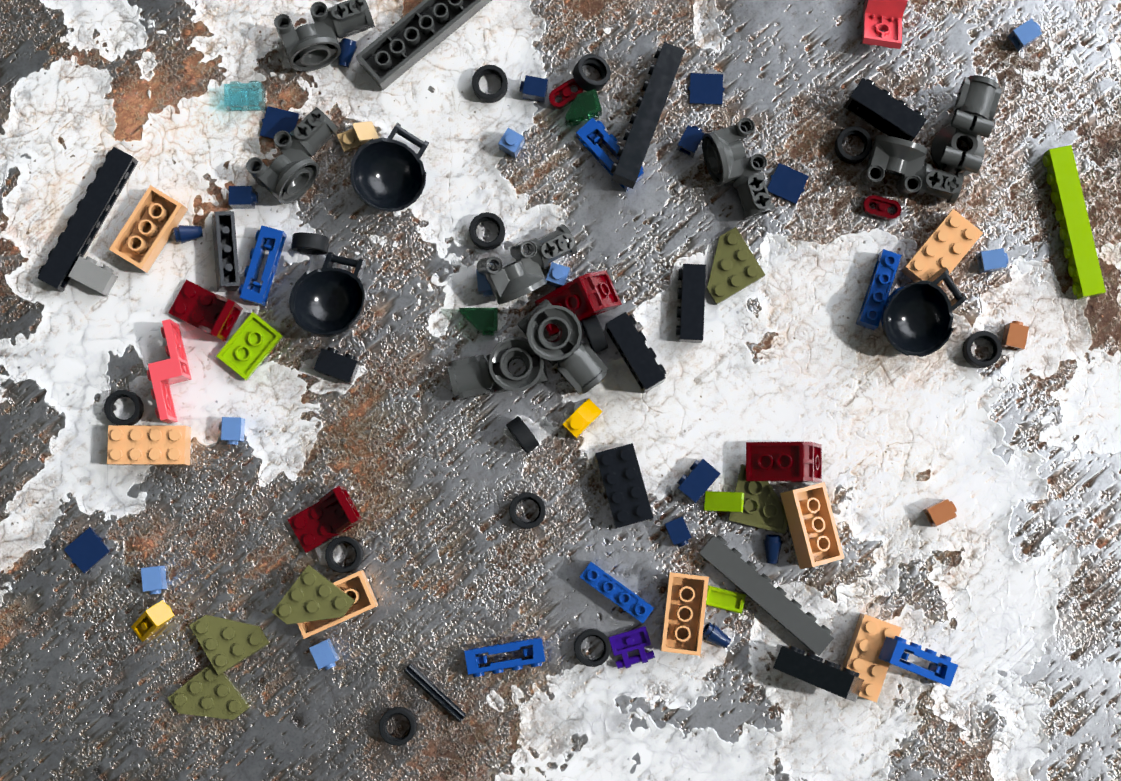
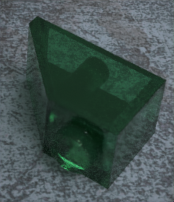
[459,308,498,337]

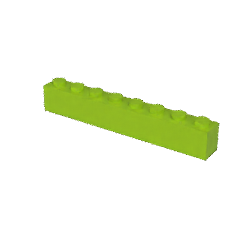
[1043,145,1106,300]

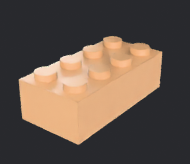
[109,185,188,273]
[901,209,983,286]
[107,425,191,466]
[780,482,844,569]
[297,570,379,639]
[660,572,709,656]
[841,613,902,703]

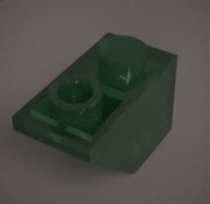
[565,89,602,126]

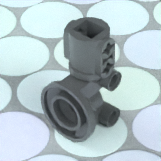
[274,0,375,71]
[931,75,1002,176]
[246,107,339,204]
[702,117,776,220]
[860,135,964,204]
[477,224,577,304]
[517,299,609,395]
[448,337,548,401]

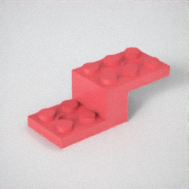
[862,0,908,49]
[147,319,192,424]

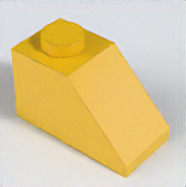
[562,399,603,439]
[131,600,174,642]

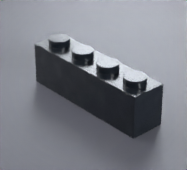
[211,211,240,292]
[676,264,706,343]

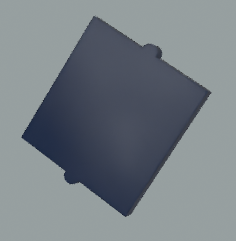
[688,73,725,105]
[260,106,300,139]
[767,163,809,205]
[64,527,111,574]

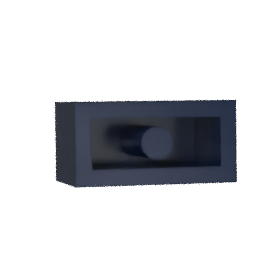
[677,459,721,504]

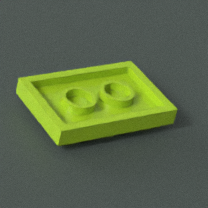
[216,312,283,380]

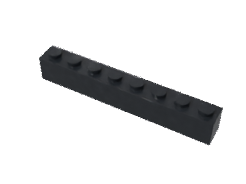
[610,42,685,189]
[37,147,139,292]

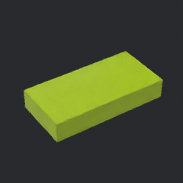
[704,491,744,513]
[706,585,746,614]

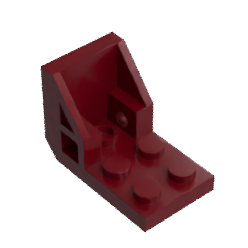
[535,270,622,336]
[168,279,243,342]
[746,442,822,483]
[287,486,363,553]

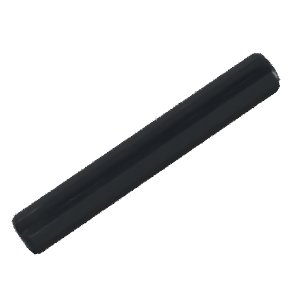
[404,664,466,722]

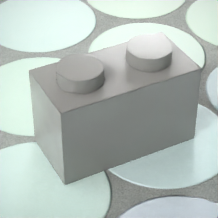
[68,256,118,296]

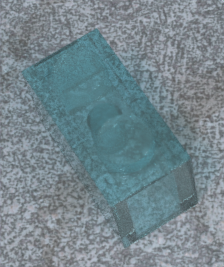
[224,81,266,111]

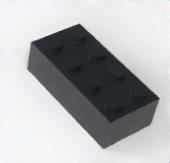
[844,78,927,141]
[605,312,667,393]
[595,443,653,529]
[773,645,864,702]

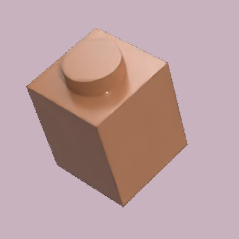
[1001,321,1029,351]
[923,499,957,527]

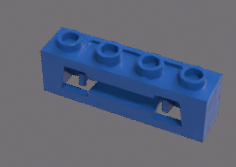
[576,118,644,192]
[239,225,287,307]
[856,249,902,330]
[579,561,654,623]
[878,636,958,687]
[464,637,546,677]

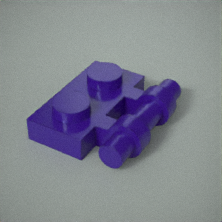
[608,626,655,669]

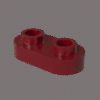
[549,78,583,109]
[863,195,901,220]

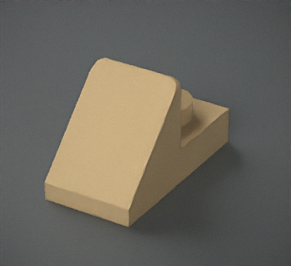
[337,121,379,153]

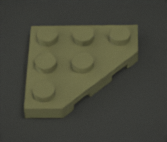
[706,227,765,305]
[728,464,788,534]
[272,565,355,624]
[189,615,270,676]
[167,664,250,720]

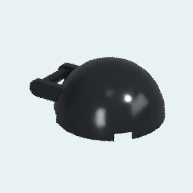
[350,122,429,212]
[289,252,366,337]
[881,267,967,357]

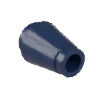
[338,38,357,68]
[174,225,203,244]
[763,535,783,564]
[703,622,731,649]

